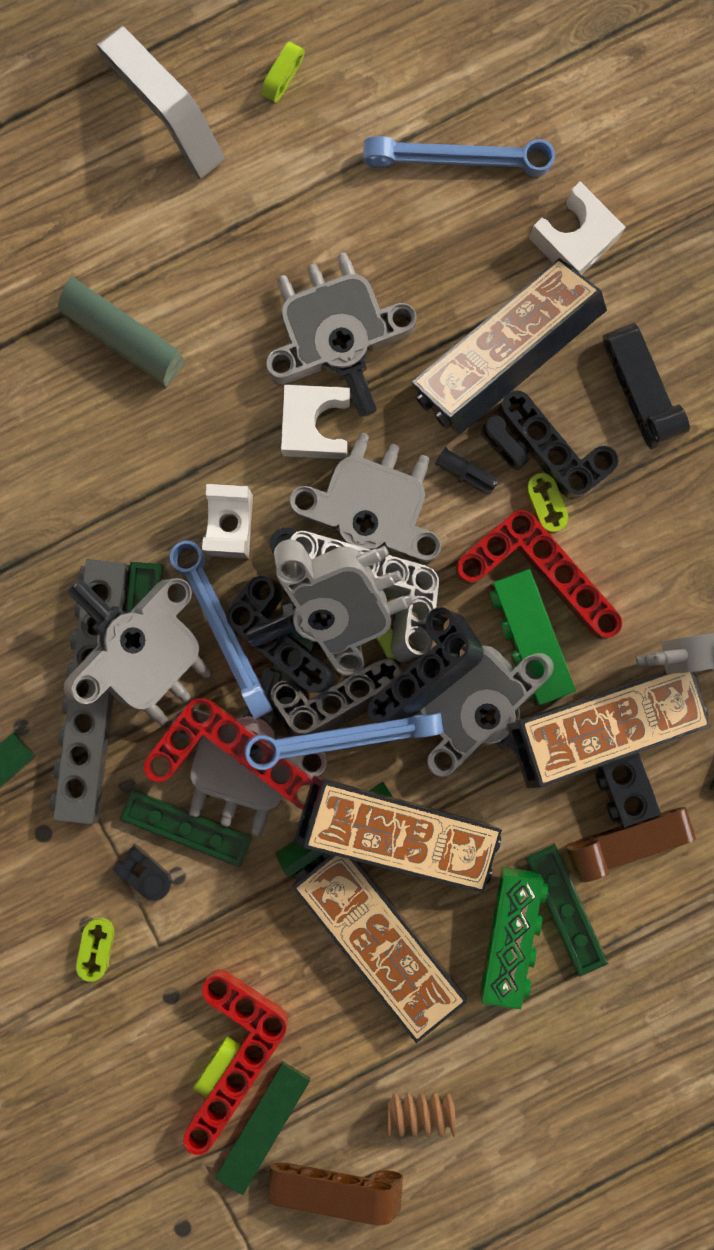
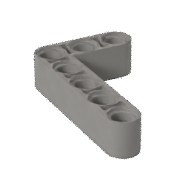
[96,25,226,179]
[288,531,439,664]

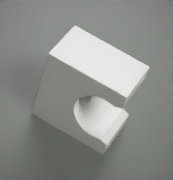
[529,181,625,275]
[281,385,350,459]
[202,484,253,559]

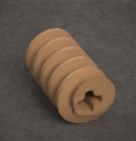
[388,1093,455,1137]

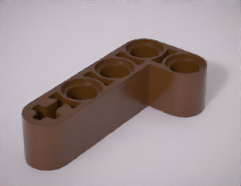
[565,807,696,882]
[268,1162,403,1225]

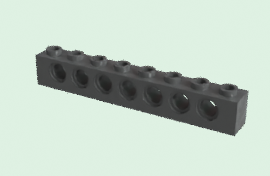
[50,559,130,824]

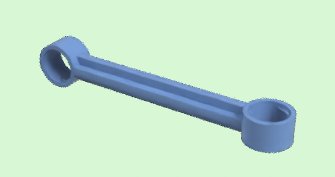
[363,136,555,177]
[170,541,273,720]
[244,713,444,770]

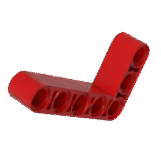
[456,510,623,639]
[144,698,312,810]
[183,969,288,1155]

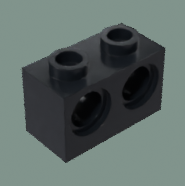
[595,752,661,828]

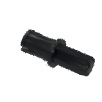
[435,447,498,495]

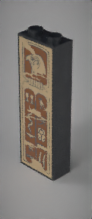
[412,258,607,435]
[507,670,711,788]
[294,776,502,893]
[292,853,468,1044]

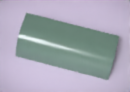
[58,276,185,388]

